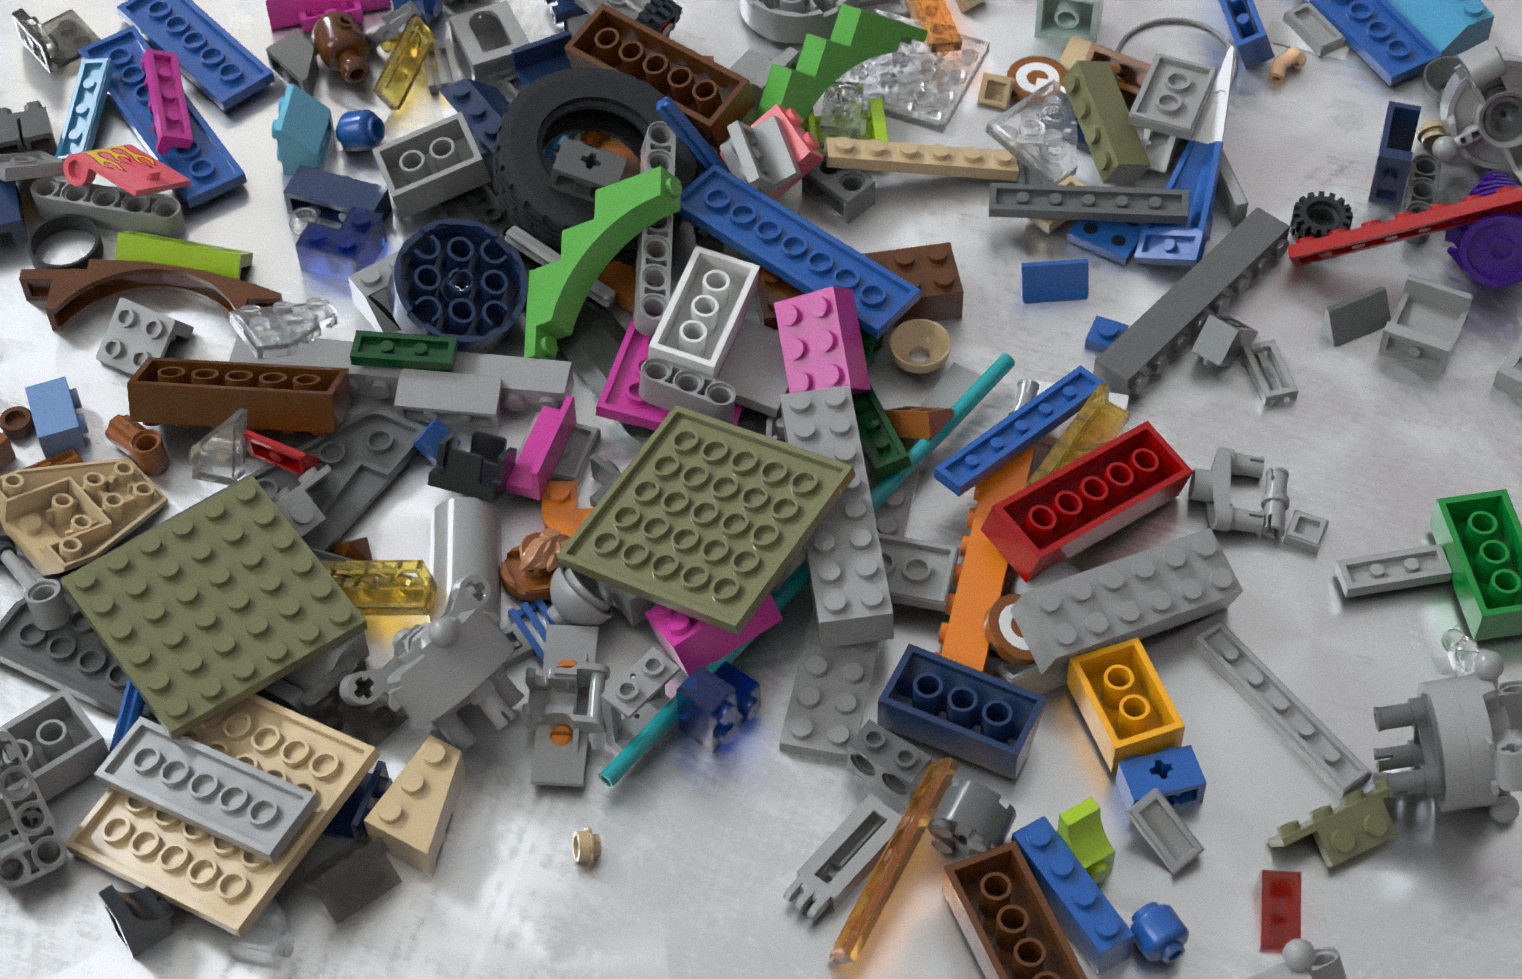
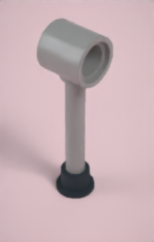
[0,535,70,630]

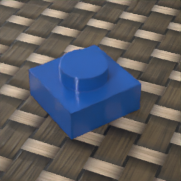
[1085,315,1129,353]

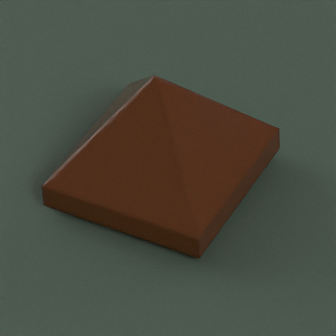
[333,537,374,565]

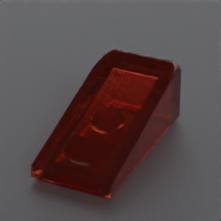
[1259,870,1301,950]

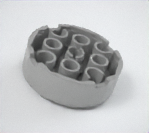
[738,0,860,46]

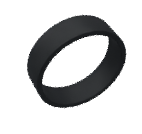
[27,214,104,269]

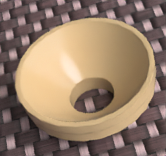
[889,319,951,373]

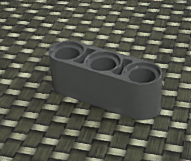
[1403,154,1441,245]

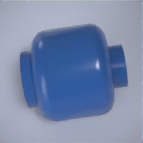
[335,109,385,153]
[1130,902,1189,963]

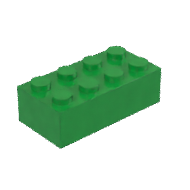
[1429,489,1522,641]

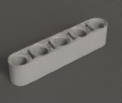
[30,176,187,239]

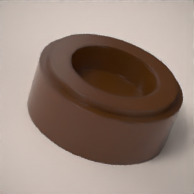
[0,406,35,440]

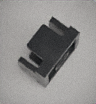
[427,431,517,502]

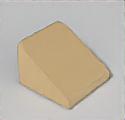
[1059,35,1096,73]

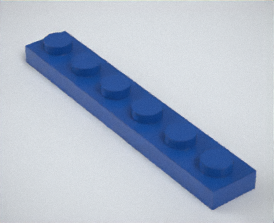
[934,365,1106,497]

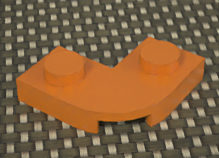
[542,481,594,538]

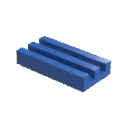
[508,599,556,668]

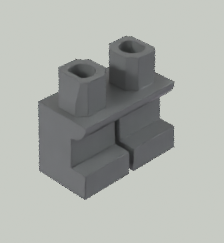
[0,101,57,156]

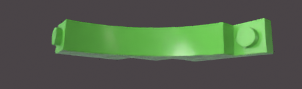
[753,3,928,126]
[524,166,682,360]

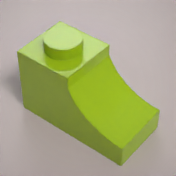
[1057,797,1116,883]

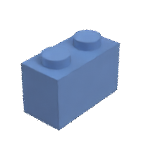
[25,376,89,459]

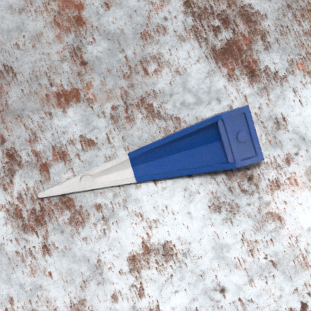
[1134,46,1236,266]

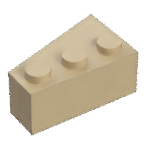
[364,735,466,877]

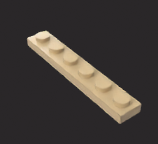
[824,137,1019,181]

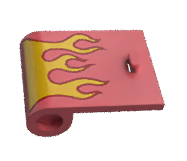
[63,144,191,197]

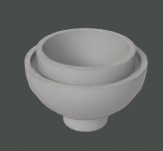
[547,565,614,627]

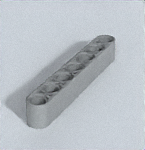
[634,121,676,336]

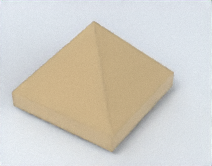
[977,72,1015,110]

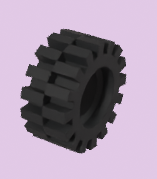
[1290,191,1353,242]

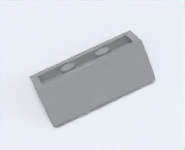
[394,368,503,429]

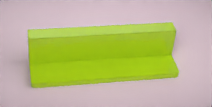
[115,230,253,280]

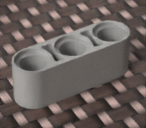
[639,358,736,423]

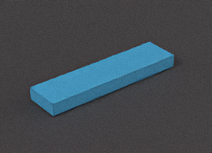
[55,58,115,161]

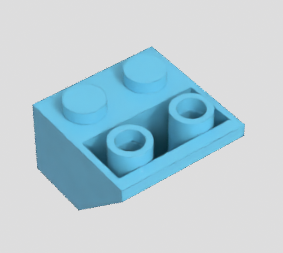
[271,84,335,175]

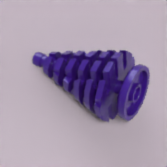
[1445,169,1522,287]

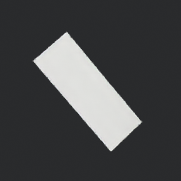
[1266,20,1350,61]

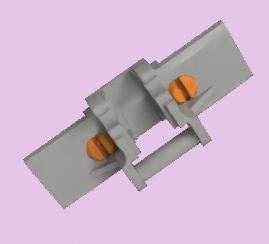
[521,625,610,787]

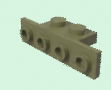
[1268,776,1398,867]

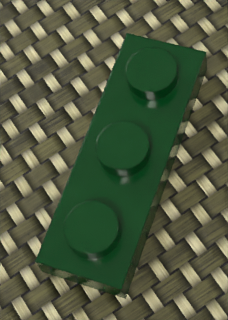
[350,330,459,372]

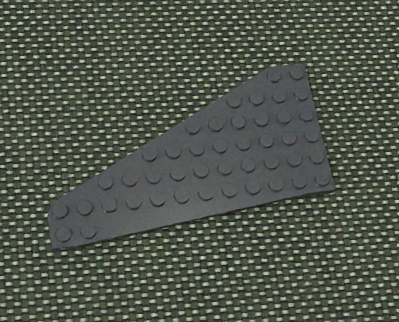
[0,410,426,725]

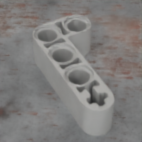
[0,728,67,888]

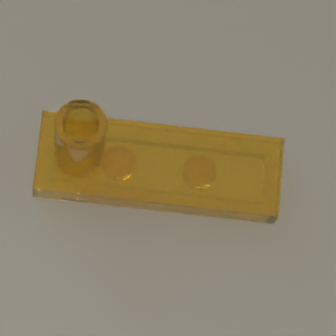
[372,17,437,111]

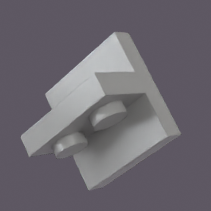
[720,115,802,195]

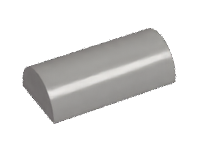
[427,497,502,628]

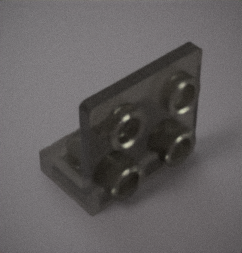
[11,8,101,74]
[299,651,408,748]

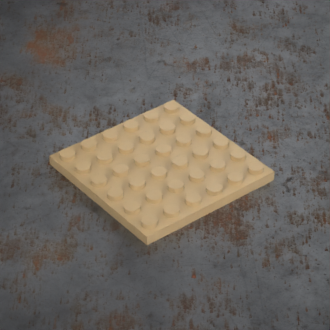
[65,694,380,938]

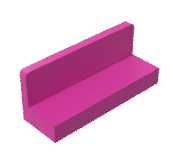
[506,396,577,500]

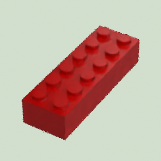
[981,421,1193,583]

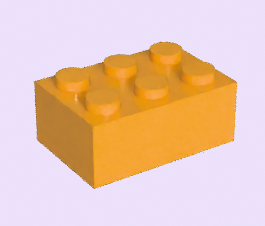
[1066,637,1185,773]

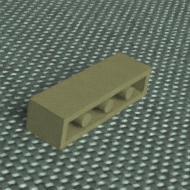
[1062,60,1151,184]

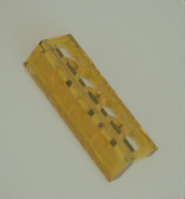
[1025,383,1130,487]
[320,560,438,616]

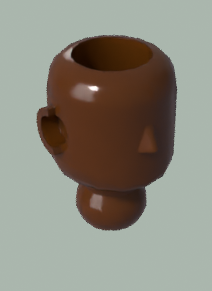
[311,11,370,83]

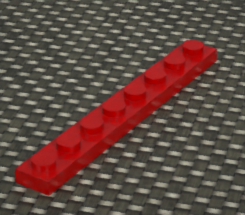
[1287,186,1522,267]

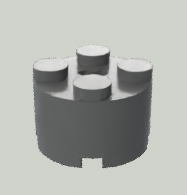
[927,780,1017,858]

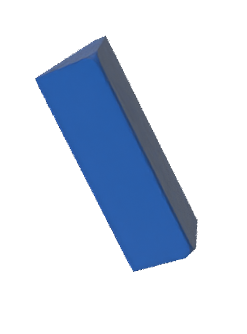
[1019,259,1089,303]

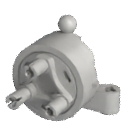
[339,575,524,752]

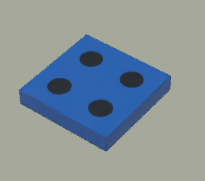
[1067,220,1145,266]

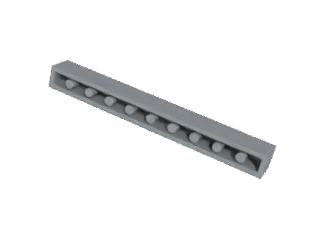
[229,331,574,412]

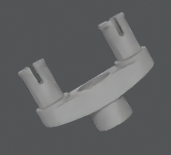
[1188,447,1265,534]

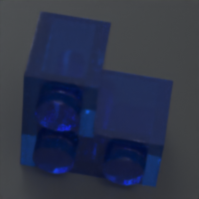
[295,206,387,283]
[676,661,762,754]

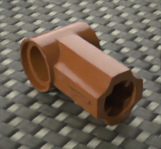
[105,414,169,475]

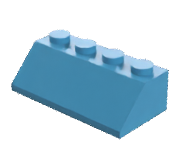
[1387,0,1494,57]

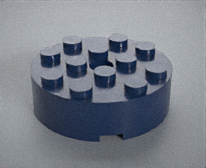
[387,218,528,354]

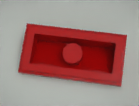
[244,430,321,476]

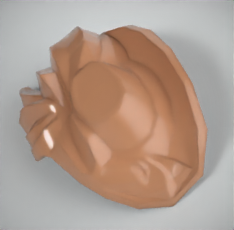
[518,528,570,572]

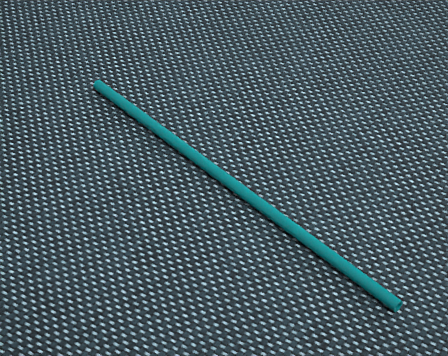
[599,353,1015,788]

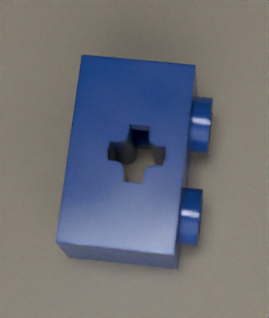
[1115,745,1207,810]

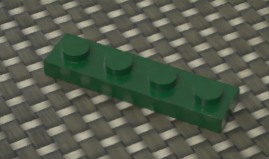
[852,385,912,480]

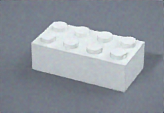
[648,245,760,379]

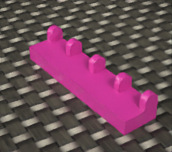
[141,48,193,155]

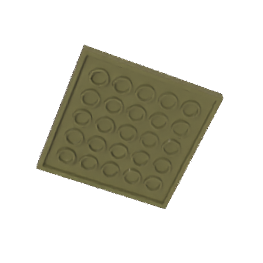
[556,405,856,636]
[61,475,368,740]

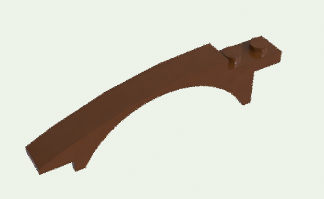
[19,259,286,331]

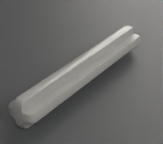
[505,226,617,307]

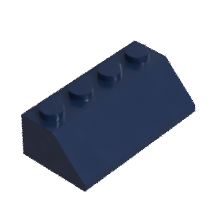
[439,78,557,172]
[877,643,1047,780]

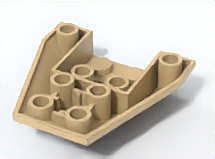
[0,458,168,576]

